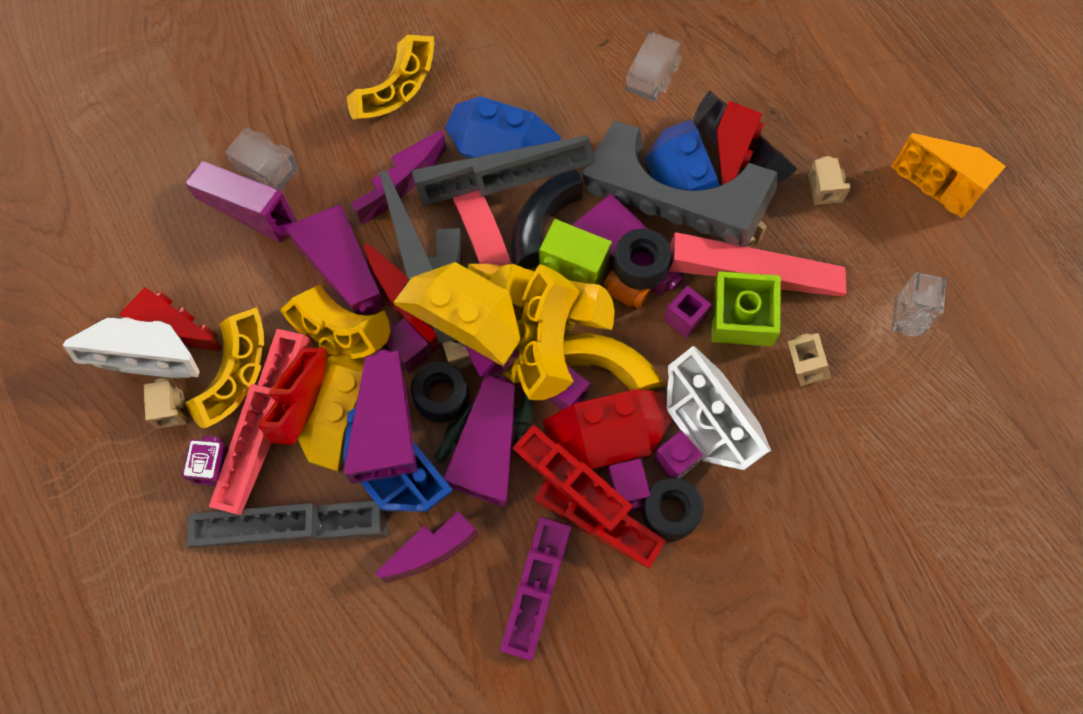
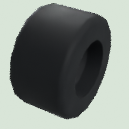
[613,228,671,290]
[411,361,469,423]
[642,477,704,540]

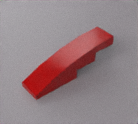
[363,243,441,353]
[512,424,633,532]
[533,480,666,569]

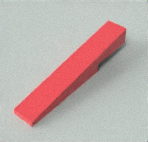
[669,232,847,297]
[209,329,314,515]

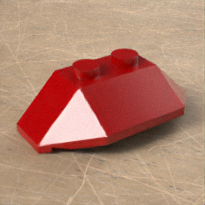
[543,389,672,470]

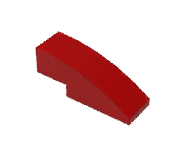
[257,348,328,445]

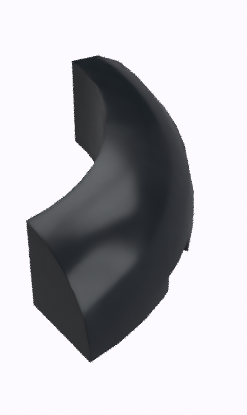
[694,91,797,183]
[511,169,583,269]

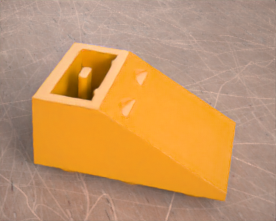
[891,133,1006,218]

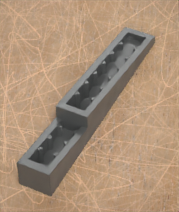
[412,135,594,207]
[380,171,455,344]
[187,501,388,548]

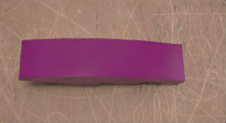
[351,130,447,225]
[500,516,572,661]

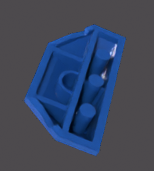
[446,96,561,158]
[644,119,720,191]
[343,407,453,512]

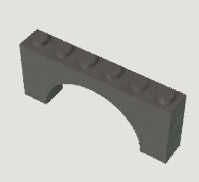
[582,120,777,246]

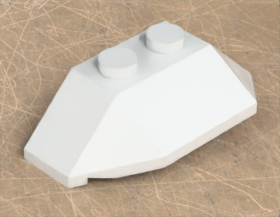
[63,317,200,379]
[666,346,771,470]

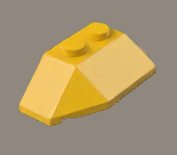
[394,262,520,367]
[298,353,374,472]

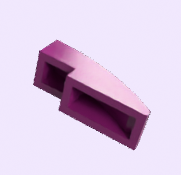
[375,511,478,582]

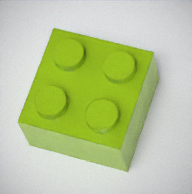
[539,219,612,285]
[711,271,781,347]

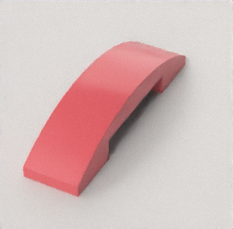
[451,190,512,266]

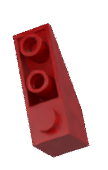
[716,101,765,186]
[120,287,222,351]

